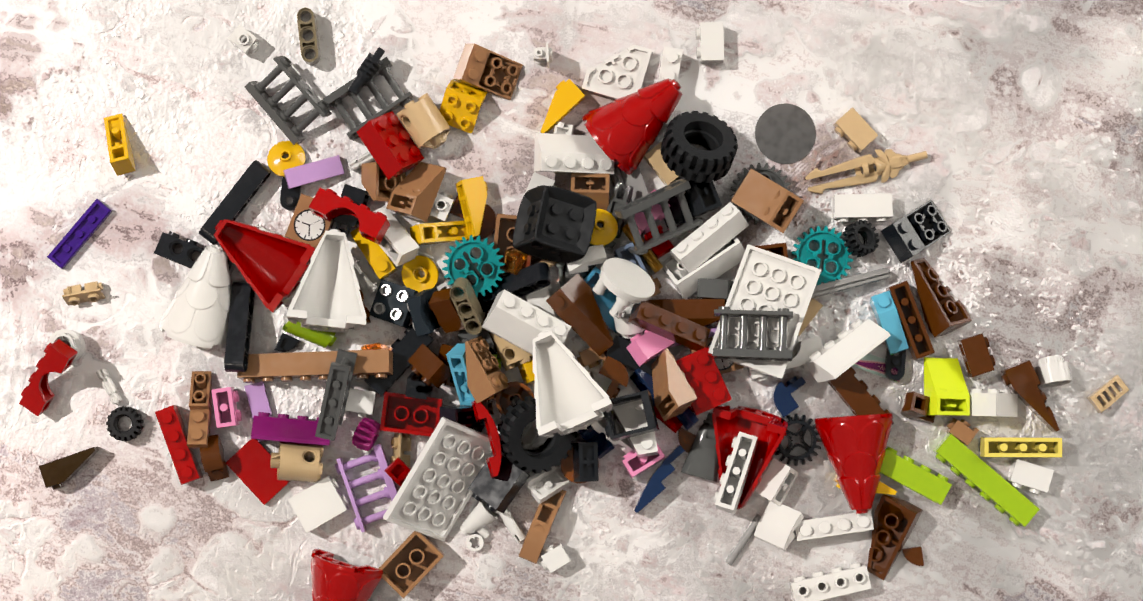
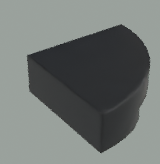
[274,333,300,352]

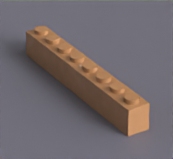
[237,349,393,383]

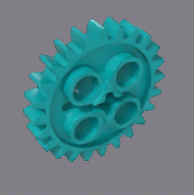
[791,226,853,286]
[442,235,506,298]

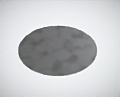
[755,103,816,164]

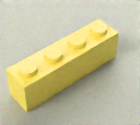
[980,437,1062,457]

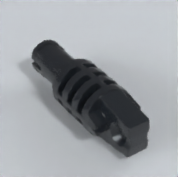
[348,47,385,96]

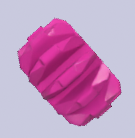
[352,417,381,451]

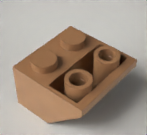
[571,173,610,211]

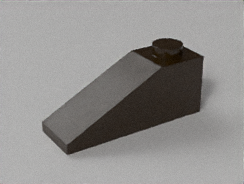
[39,447,99,490]

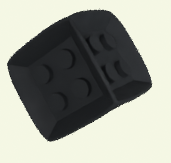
[513,185,597,263]

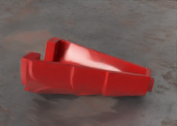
[582,78,683,175]
[214,219,316,312]
[712,405,788,509]
[815,413,893,514]
[311,549,383,601]

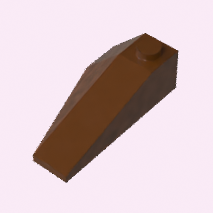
[646,299,726,326]

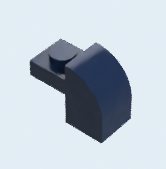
[772,376,806,418]
[578,425,615,459]

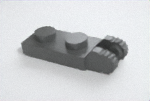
[602,182,634,238]

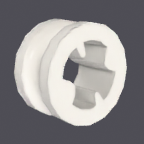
[467,533,484,551]

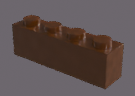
[886,281,935,360]
[628,301,711,351]
[827,367,894,425]

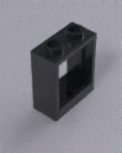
[603,390,659,441]

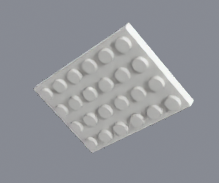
[708,244,821,380]
[383,417,492,541]

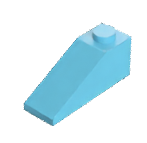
[870,291,909,355]
[446,343,475,406]

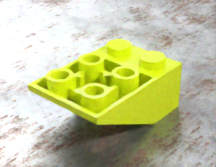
[924,357,970,416]

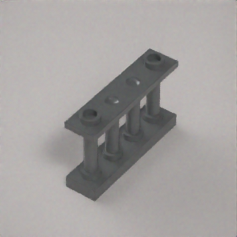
[245,56,332,145]
[323,57,413,139]
[614,179,703,255]
[713,306,793,361]
[315,349,358,441]

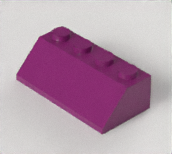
[251,412,330,446]

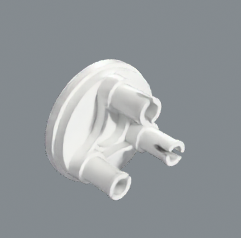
[593,258,655,319]

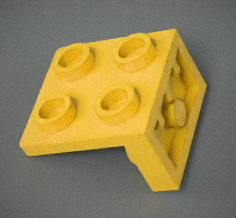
[439,80,487,133]

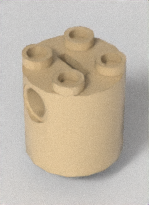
[396,93,451,150]
[489,332,533,371]
[270,441,323,482]

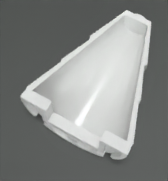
[287,229,367,332]
[159,245,231,349]
[533,331,613,438]

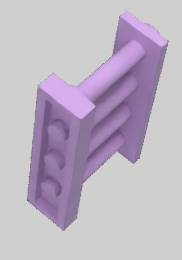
[335,444,398,532]

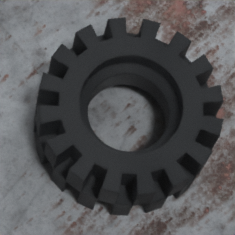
[842,220,879,257]
[106,406,144,441]

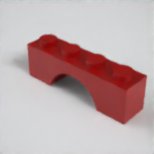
[309,188,390,244]
[19,339,78,416]
[155,405,203,485]

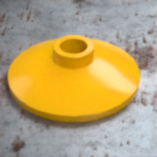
[267,141,306,177]
[590,209,618,246]
[401,255,439,292]

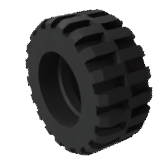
[660,111,738,183]
[497,396,575,474]

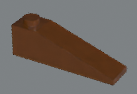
[911,258,972,338]
[546,273,614,356]
[1001,360,1060,432]
[867,494,923,580]

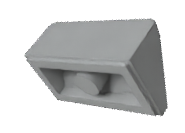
[618,165,649,202]

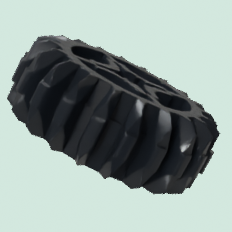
[774,414,822,466]

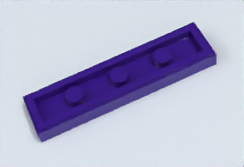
[47,199,113,269]

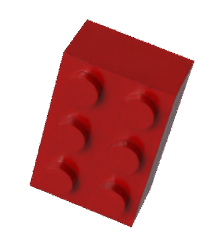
[357,111,424,180]
[676,346,732,416]
[380,392,444,437]

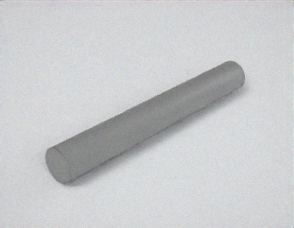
[725,514,761,566]

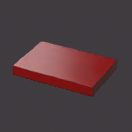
[226,439,291,505]

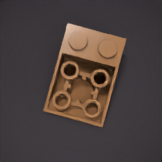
[453,43,523,100]
[386,162,447,222]
[731,168,804,233]
[465,336,510,404]
[651,348,697,421]

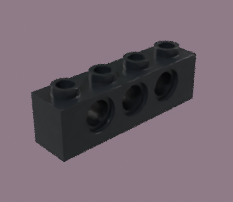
[154,231,235,277]

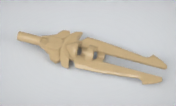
[805,149,928,194]

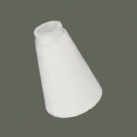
[460,500,499,539]

